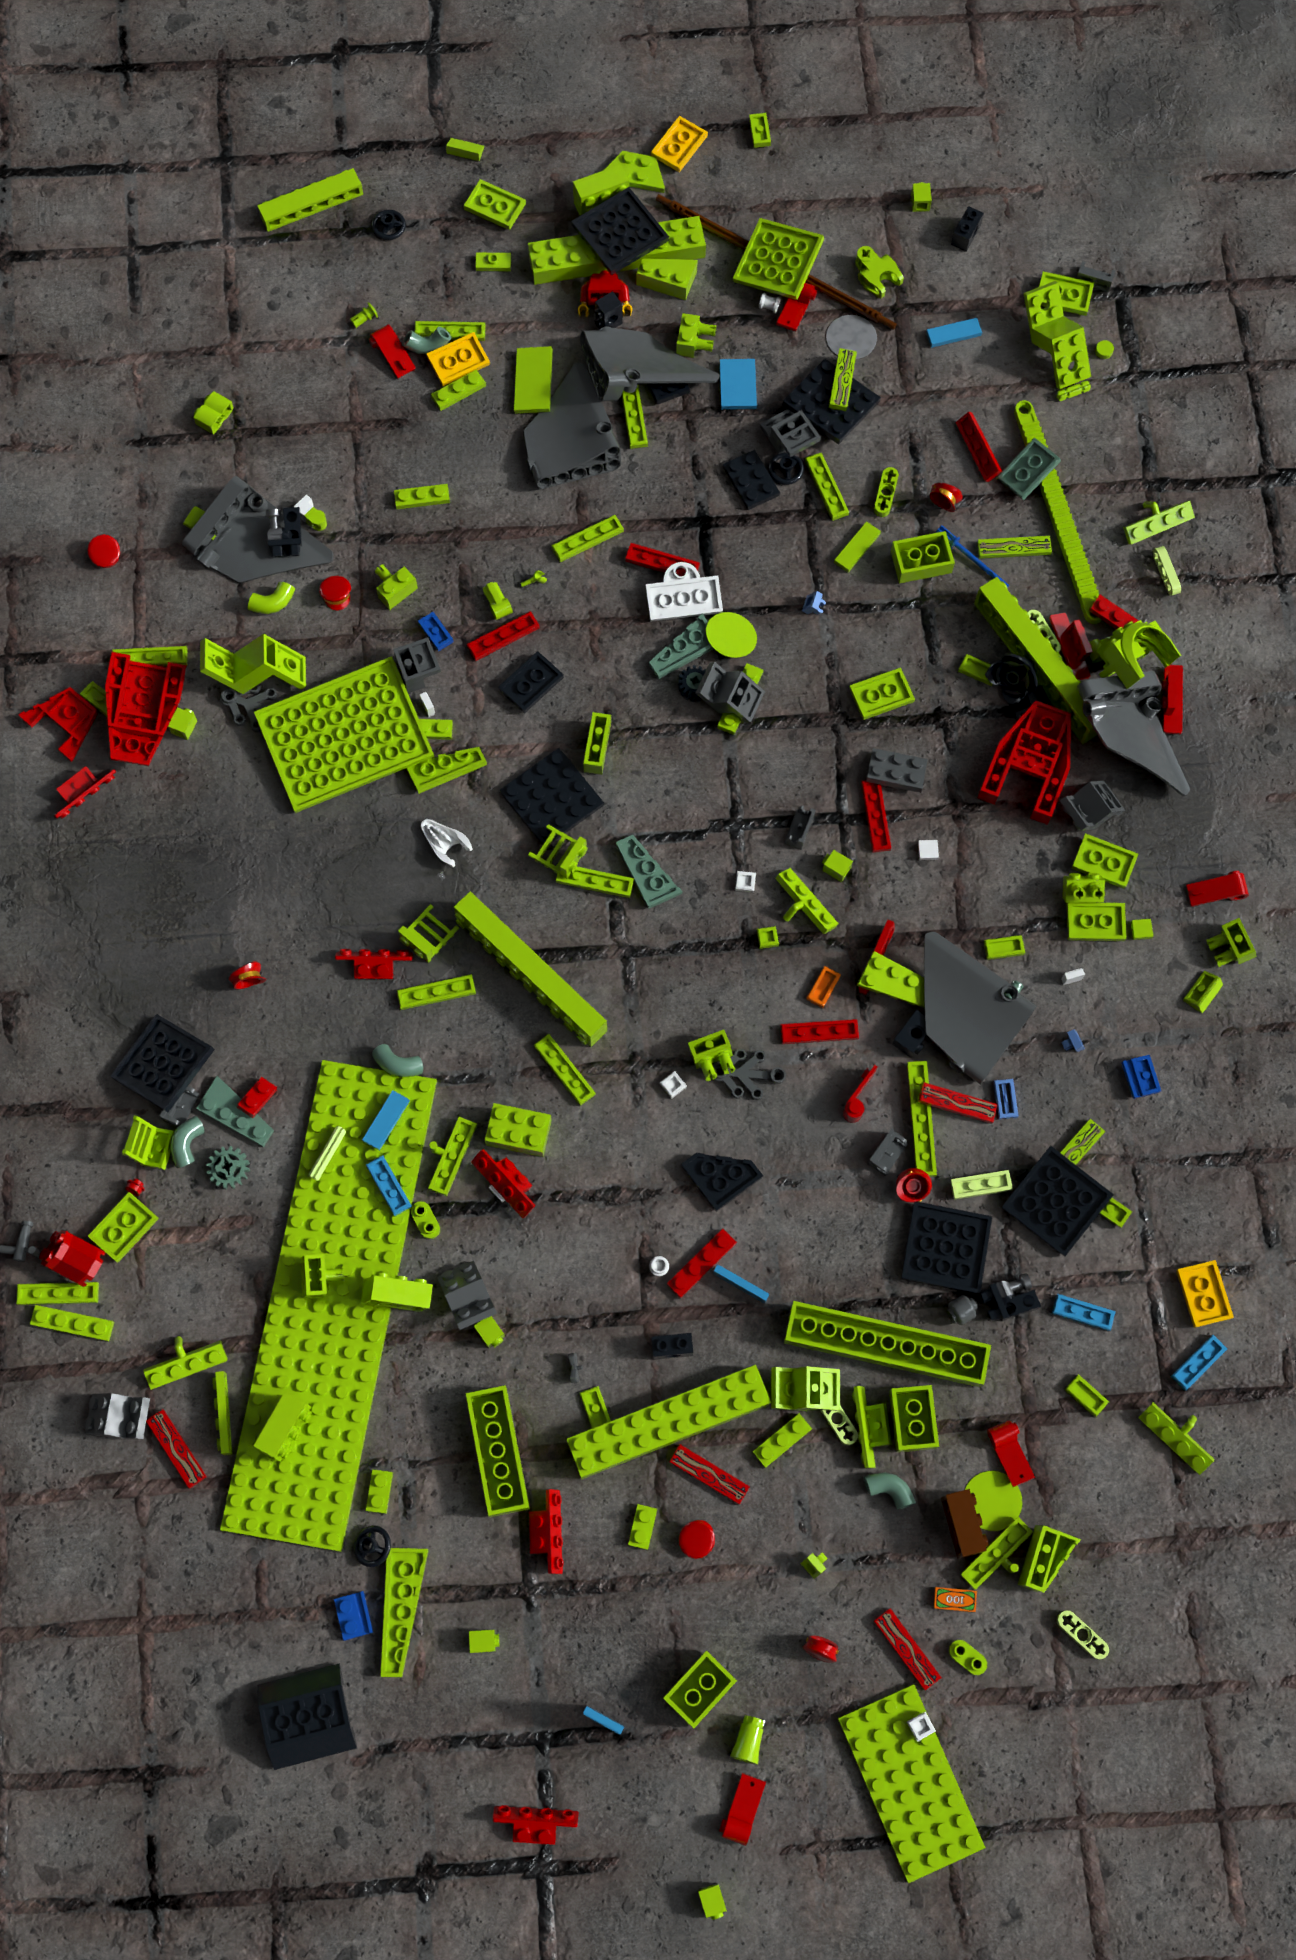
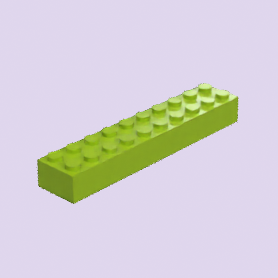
[528,216,706,285]
[974,577,1097,744]
[454,891,607,1047]
[784,1301,991,1388]
[567,1365,771,1480]

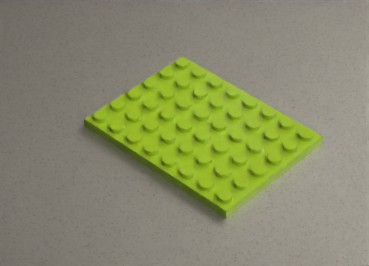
[254,656,435,813]

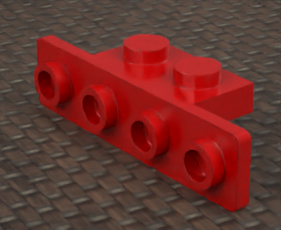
[1049,613,1093,680]
[1161,665,1183,735]
[53,766,116,819]
[335,949,413,979]
[471,1149,535,1218]
[529,1489,564,1574]
[493,1805,579,1845]

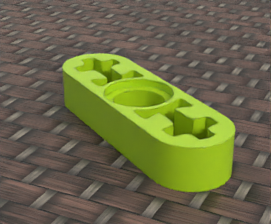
[874,467,899,517]

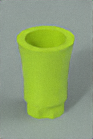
[730,1715,764,1765]

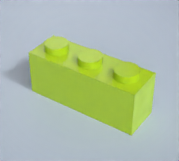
[583,712,611,775]

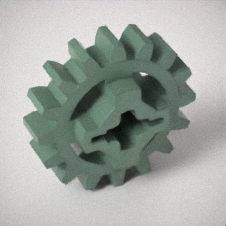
[206,1146,250,1190]

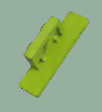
[852,1386,892,1469]

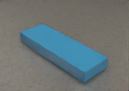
[926,318,982,348]
[362,1090,410,1151]
[366,1155,412,1216]
[713,1265,769,1304]
[1052,1294,1116,1331]
[1171,1335,1227,1391]

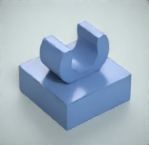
[802,591,826,614]
[1061,1029,1085,1052]

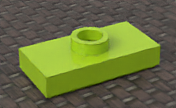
[476,252,511,271]

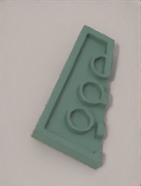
[649,613,714,680]
[616,835,683,909]
[196,1076,274,1147]

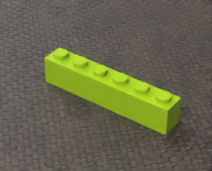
[257,168,363,232]

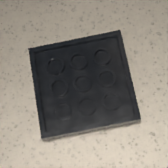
[571,187,669,275]
[782,359,881,445]
[499,748,604,845]
[110,1014,215,1113]
[1002,1145,1114,1257]
[901,1201,993,1295]

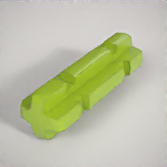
[1056,381,1091,401]

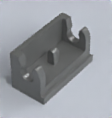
[1076,261,1116,292]
[784,805,816,850]
[160,1087,200,1127]
[868,1129,907,1176]

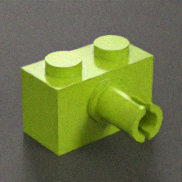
[375,564,418,610]
[300,1254,344,1298]

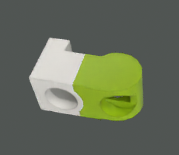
[294,495,327,531]

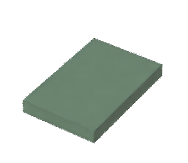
[997,438,1061,501]

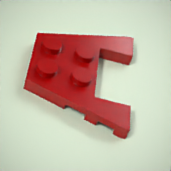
[19,687,98,762]

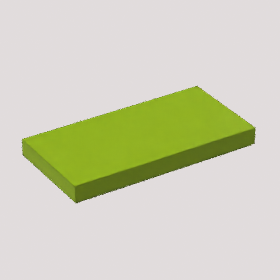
[514,346,553,414]

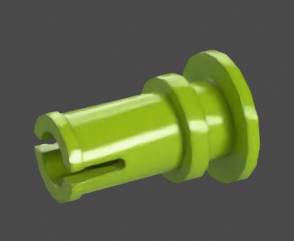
[350,302,378,328]

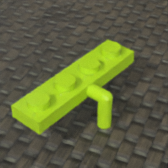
[1123,500,1195,545]
[775,868,839,934]
[428,1117,477,1197]
[144,1336,228,1390]
[1138,1402,1214,1475]
[960,1517,1033,1590]

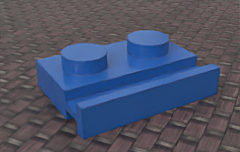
[1121,1055,1161,1099]
[334,1591,374,1641]

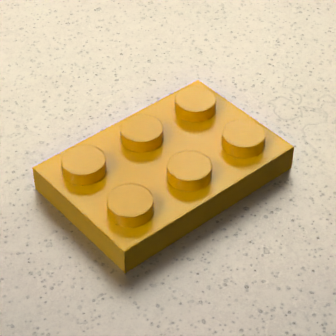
[651,116,708,173]
[427,332,490,386]
[1176,1260,1234,1328]

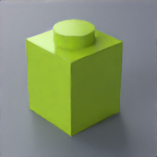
[911,182,932,212]
[168,707,197,740]
[822,850,853,882]
[474,1316,505,1348]
[469,1630,500,1653]
[698,1883,727,1920]

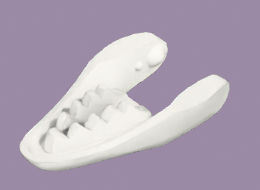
[421,819,473,868]

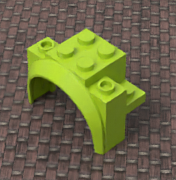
[1097,620,1182,689]

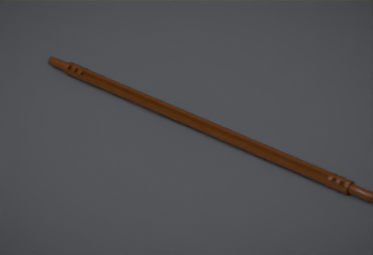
[656,194,897,330]

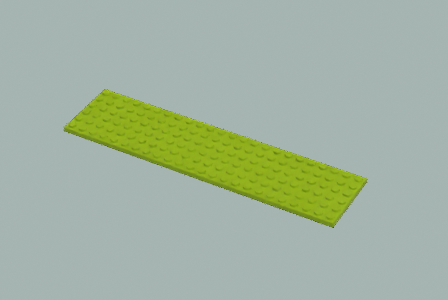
[220,1060,437,1552]

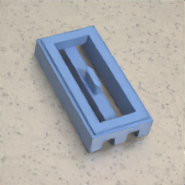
[993,1079,1018,1120]

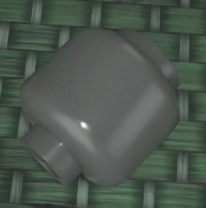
[946,1295,978,1325]

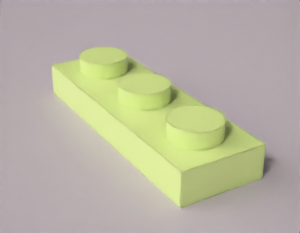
[950,1170,1013,1200]

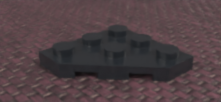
[681,1153,763,1212]

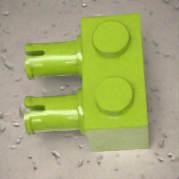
[676,313,717,358]
[1062,873,1105,903]
[1206,918,1257,967]
[688,1030,736,1081]

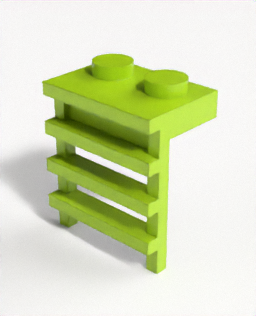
[528,824,588,879]
[398,904,459,963]
[122,1115,175,1170]

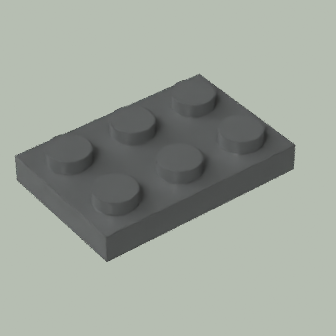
[866,748,928,793]

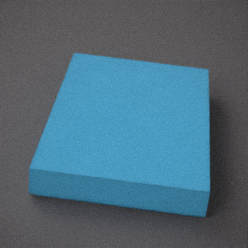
[720,359,757,409]
[583,1706,624,1734]

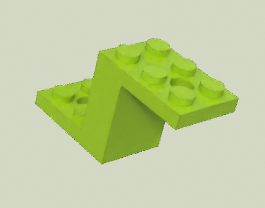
[1024,281,1091,389]
[200,634,306,694]

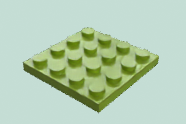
[733,218,824,300]

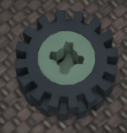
[678,665,706,702]

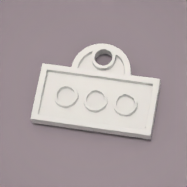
[646,562,723,622]

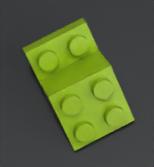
[771,1366,840,1411]

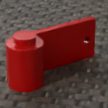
[776,283,817,332]
[369,324,416,379]
[1187,871,1249,907]
[843,1065,878,1123]
[987,1420,1035,1487]
[719,1773,766,1846]

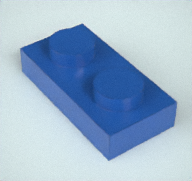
[418,612,454,652]

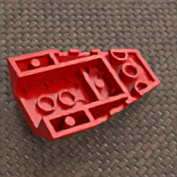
[105,652,187,766]

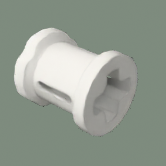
[759,293,780,313]

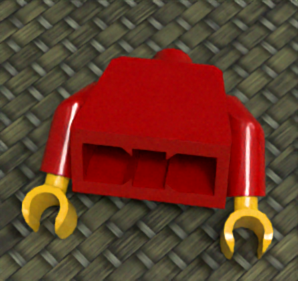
[578,270,632,317]

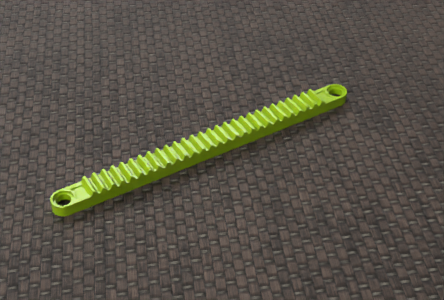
[1014,400,1102,624]

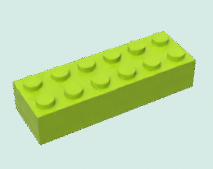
[466,1385,530,1517]

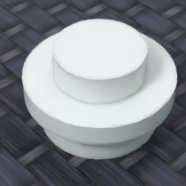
[649,1256,669,1276]

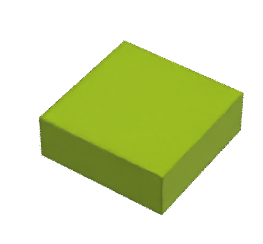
[1131,919,1153,940]
[757,926,779,949]

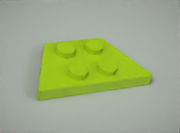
[604,151,665,193]

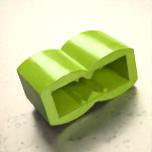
[194,391,233,434]

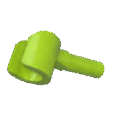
[520,570,547,587]

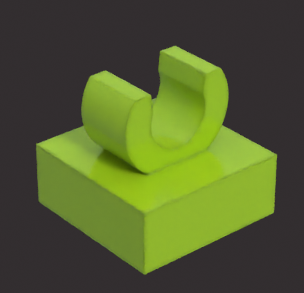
[800,1552,828,1579]

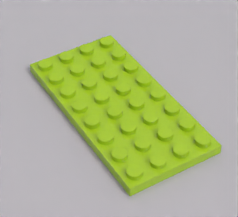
[838,1684,985,1883]

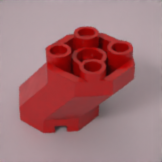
[39,1229,105,1287]

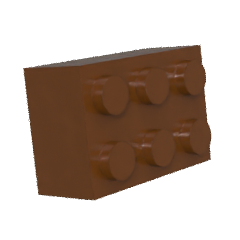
[941,1489,988,1559]

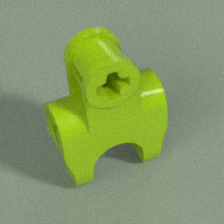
[855,246,904,299]

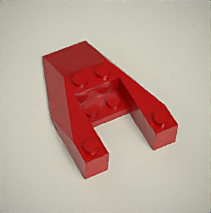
[978,701,1071,825]

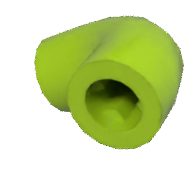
[248,581,295,614]

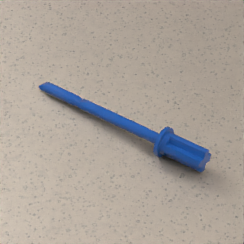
[936,525,1009,588]

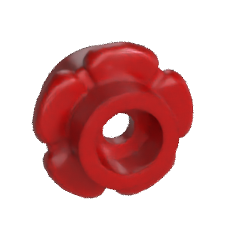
[125,1178,145,1196]

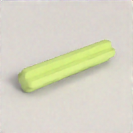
[309,1126,346,1181]

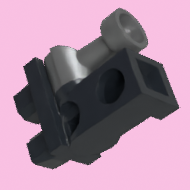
[266,507,302,558]
[980,1273,1041,1322]

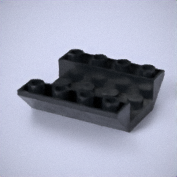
[257,1663,357,1770]

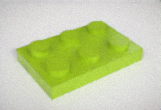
[464,179,526,230]
[1039,271,1094,316]
[849,667,915,720]
[1071,833,1138,889]
[1067,902,1126,941]
[88,1192,159,1263]

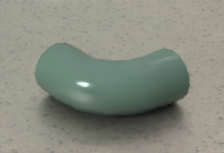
[402,327,451,354]
[372,1044,423,1077]
[170,1116,204,1168]
[864,1472,916,1510]

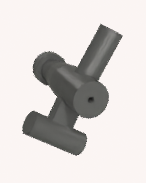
[0,1221,42,1262]

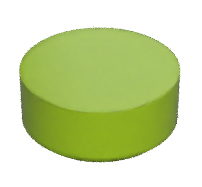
[1095,340,1114,359]

